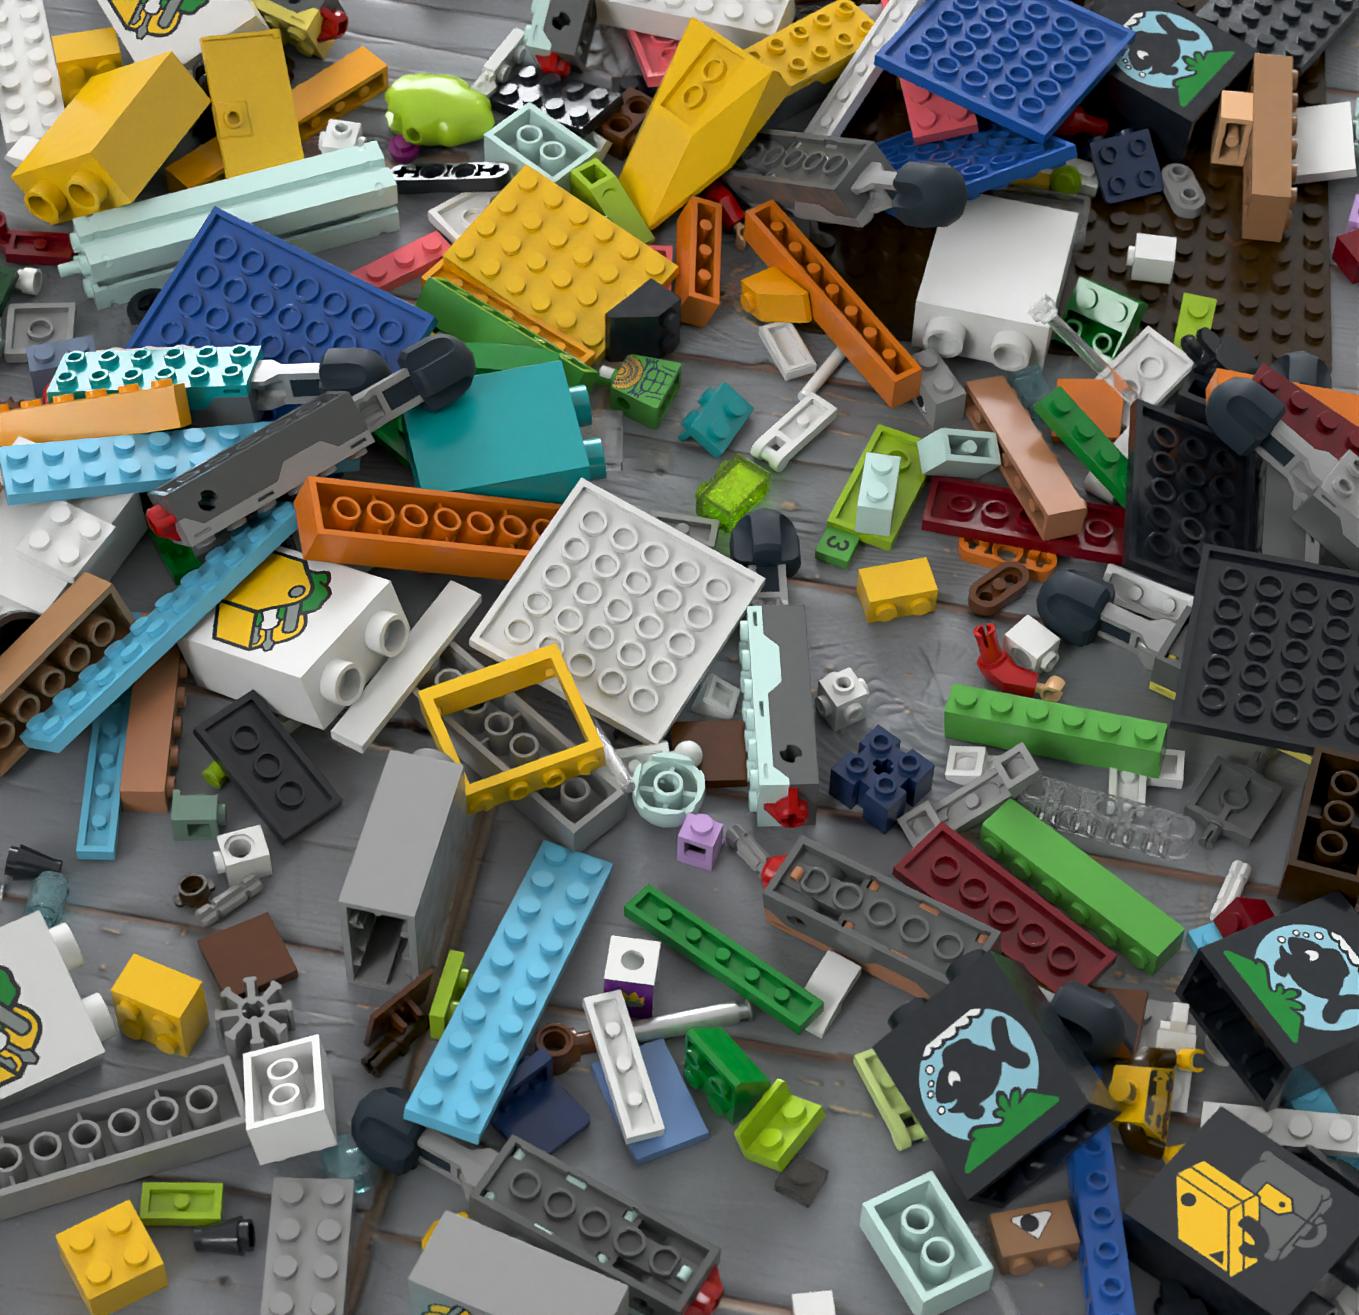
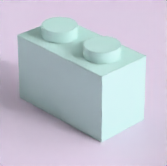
[917,428,1001,479]
[855,452,901,536]

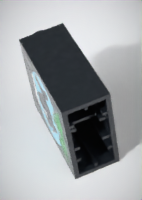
[1078,0,1259,164]
[1175,890,1359,1112]
[872,949,1122,1209]

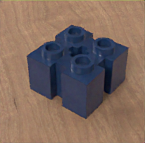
[829,724,935,834]

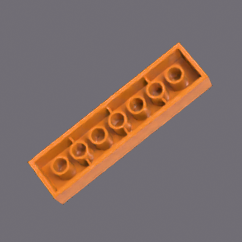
[294,476,562,581]

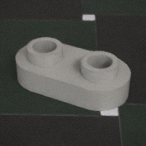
[1161,163,1205,218]

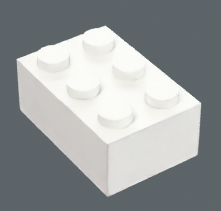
[243,1034,338,1165]

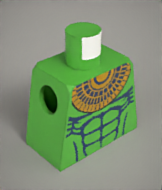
[597,354,682,431]

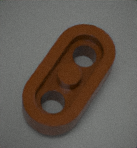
[968,561,1030,616]

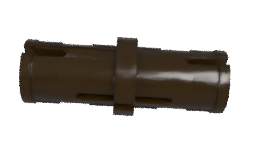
[361,1011,430,1078]

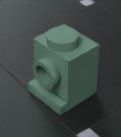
[171,789,227,841]

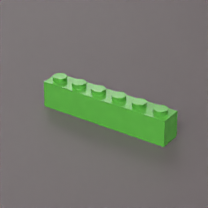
[415,276,600,396]
[944,683,1168,779]
[979,797,1186,976]

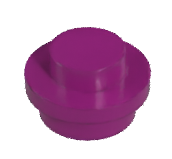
[388,135,420,164]

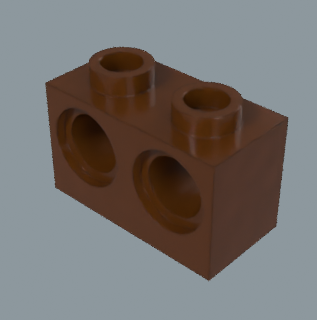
[594,86,653,161]

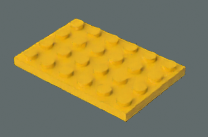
[442,164,679,366]

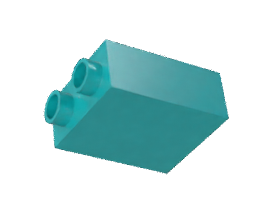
[401,360,607,504]

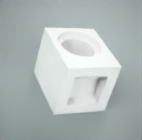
[1002,615,1060,675]
[213,825,273,886]

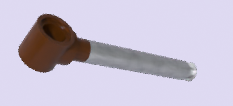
[534,999,753,1076]

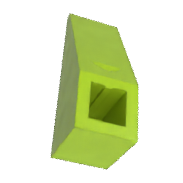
[570,157,655,245]

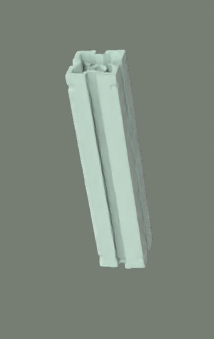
[57,140,400,310]

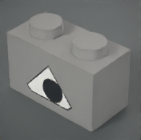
[911,347,966,431]

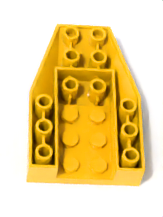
[618,16,792,230]

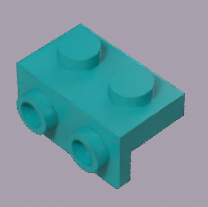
[677,382,755,458]

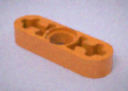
[957,537,1057,582]

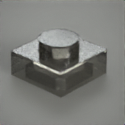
[774,1154,829,1208]

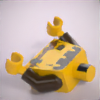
[1109,1047,1205,1164]

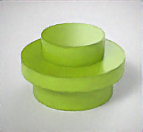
[1049,165,1082,197]

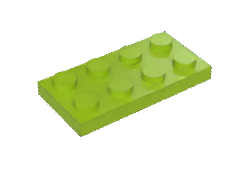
[826,424,930,552]

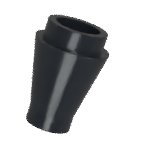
[4,844,63,882]
[193,1216,256,1256]

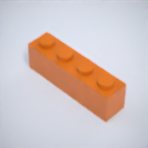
[674,196,722,328]

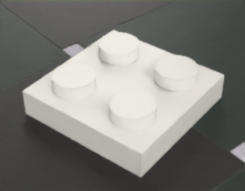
[15,500,118,584]

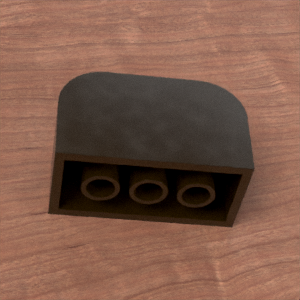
[1277,744,1359,909]

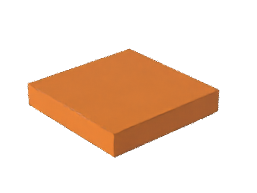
[1051,378,1126,443]

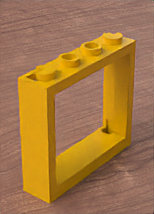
[418,643,606,816]

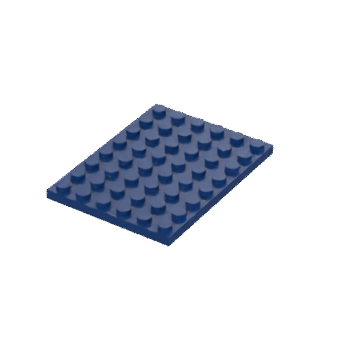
[124,206,438,479]

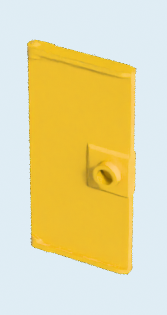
[199,28,304,179]

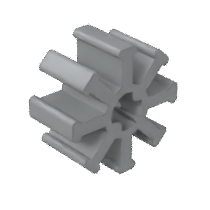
[214,976,295,1059]

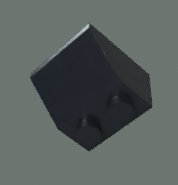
[605,278,681,362]

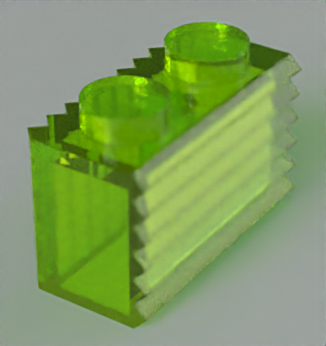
[695,453,771,533]

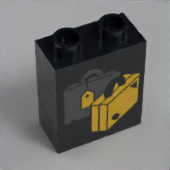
[1122,1106,1359,1315]

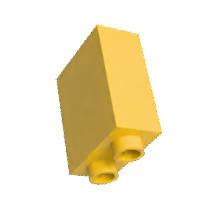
[10,51,211,226]

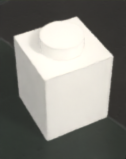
[1126,233,1177,284]

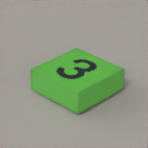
[815,526,860,569]

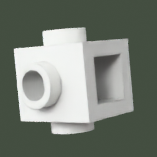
[319,119,367,154]
[815,667,870,732]

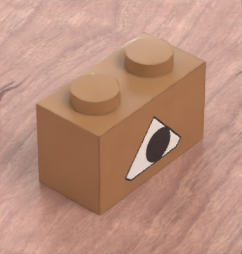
[986,1199,1080,1276]

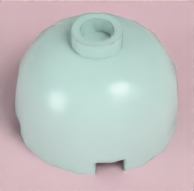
[632,752,705,828]

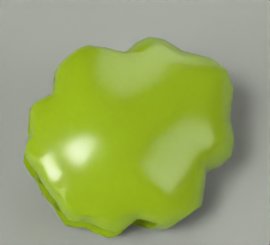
[384,73,495,147]

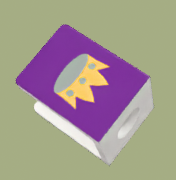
[603,935,661,1019]

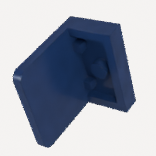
[1077,128,1164,205]
[490,1047,590,1155]

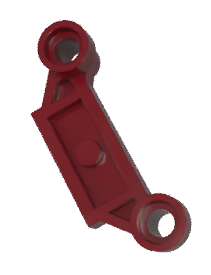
[0,211,90,266]

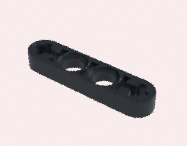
[390,162,512,194]

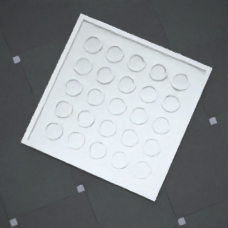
[469,478,765,745]

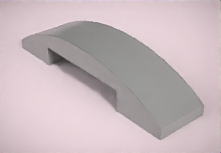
[897,742,1041,848]

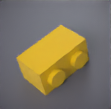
[856,557,938,623]

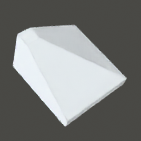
[691,673,741,720]

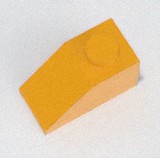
[740,266,812,323]

